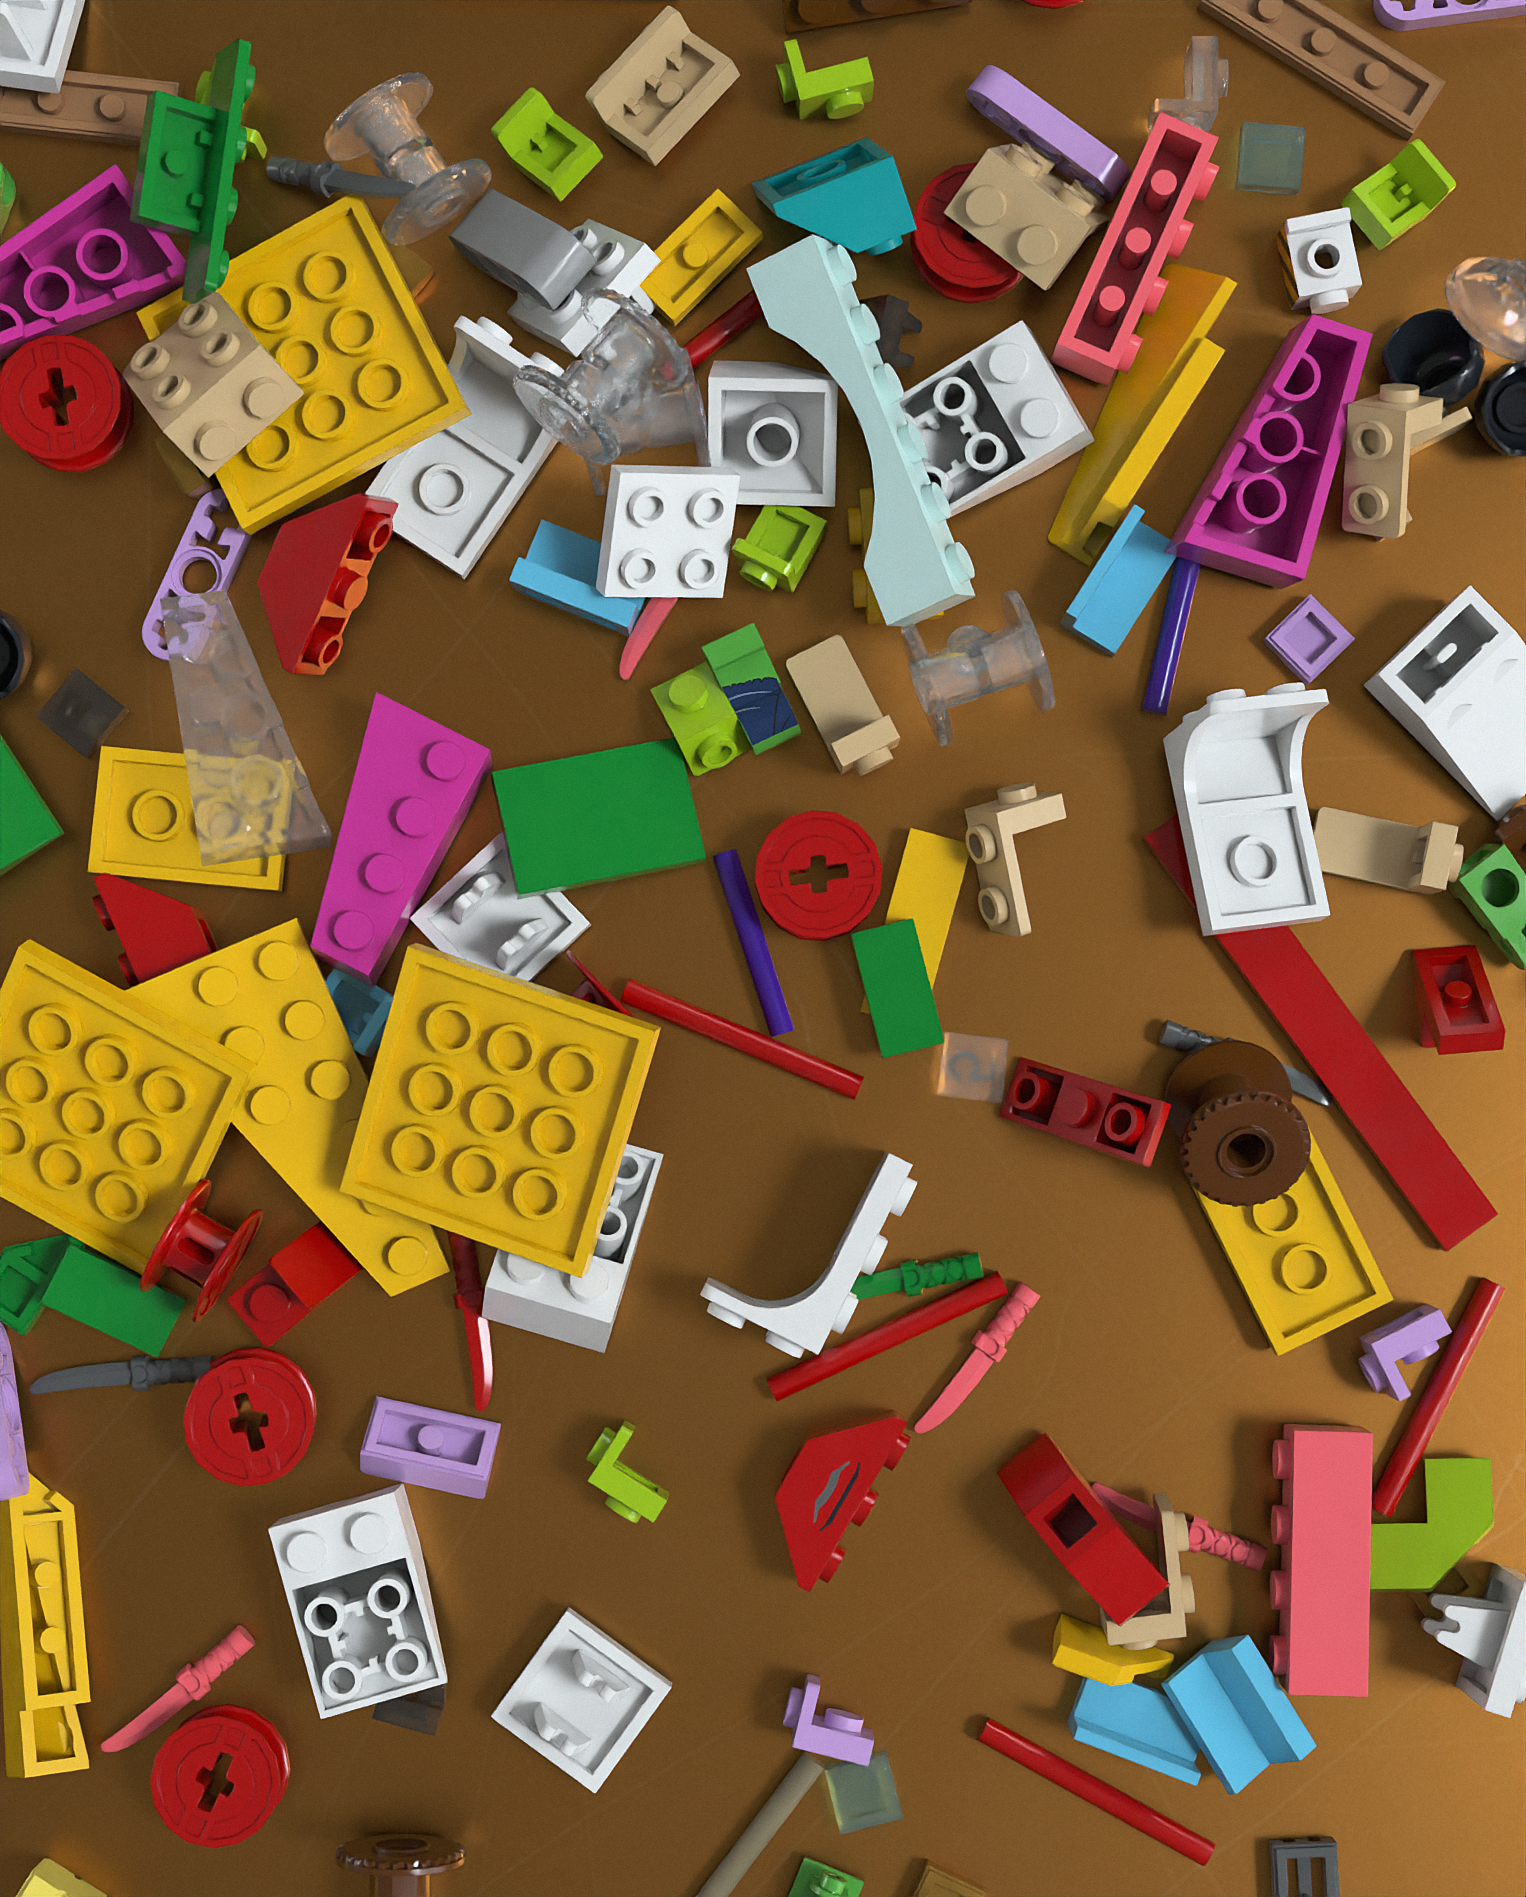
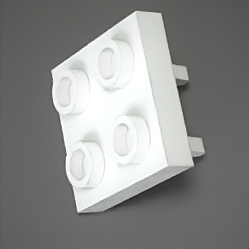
[0,0,85,94]
[506,218,661,364]
[596,465,741,598]
[410,832,591,982]
[1421,1562,1526,1718]
[491,1607,672,1793]

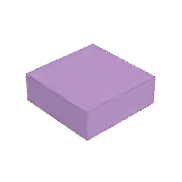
[1262,594,1355,686]

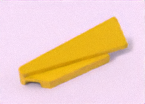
[1048,263,1238,568]
[0,1472,91,1778]

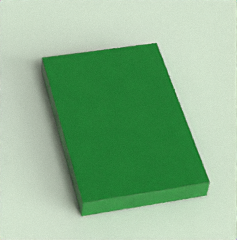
[491,737,706,900]

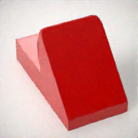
[1412,945,1506,1055]
[226,1221,364,1349]

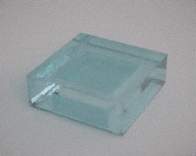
[1235,121,1306,196]
[825,1751,903,1834]

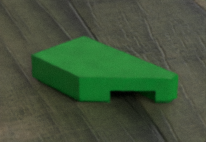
[0,1234,87,1336]

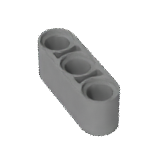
[448,188,596,312]

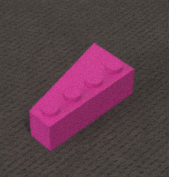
[0,164,187,360]
[1164,314,1373,589]
[310,692,493,988]

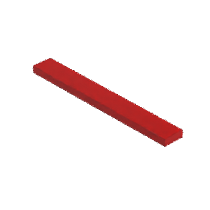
[1142,814,1498,1252]

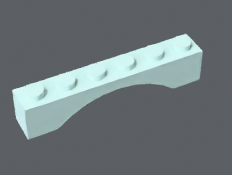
[747,234,976,627]

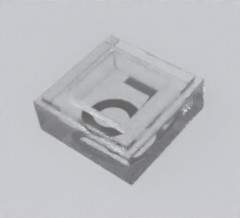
[937,1032,1009,1103]

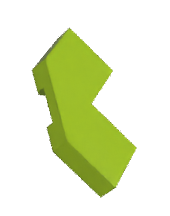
[1370,1458,1494,1592]

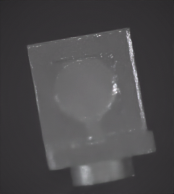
[1148,36,1229,131]

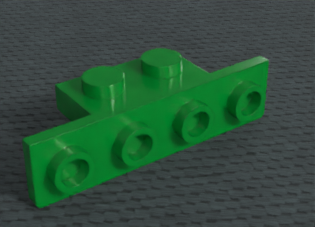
[130,38,256,304]

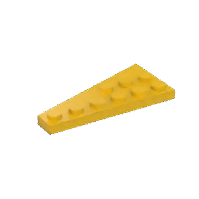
[123,917,450,1297]

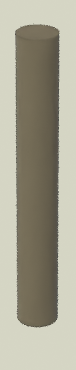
[695,1751,825,1897]

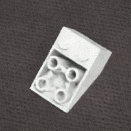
[858,320,1095,517]
[1364,585,1526,821]
[482,1144,663,1353]
[268,1483,448,1719]

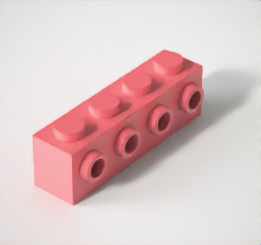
[1050,112,1219,387]
[1268,1424,1373,1697]

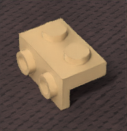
[585,6,740,166]

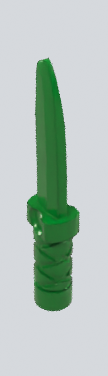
[850,1252,984,1300]

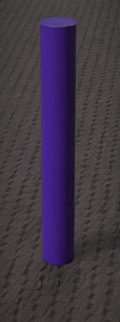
[1142,556,1201,716]
[712,849,795,1038]

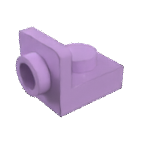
[1358,1304,1452,1402]
[782,1673,875,1766]

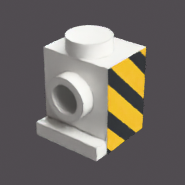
[1276,207,1362,314]

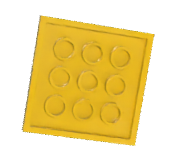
[136,194,472,535]
[0,939,258,1275]
[339,943,661,1278]

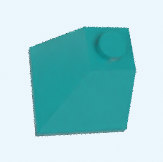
[751,137,917,255]

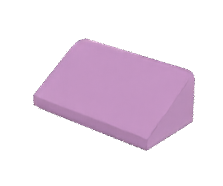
[360,1396,501,1499]

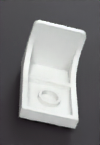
[365,315,576,580]
[1163,682,1330,936]
[700,1151,917,1358]

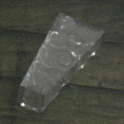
[160,590,332,866]

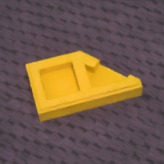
[1052,1614,1174,1686]

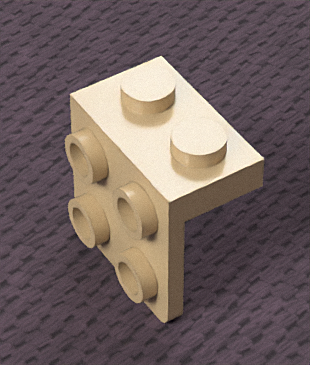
[944,141,1111,290]
[123,292,304,478]

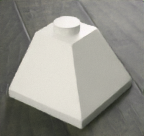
[708,360,838,507]

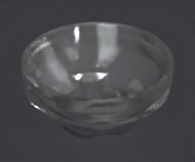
[1444,256,1526,360]

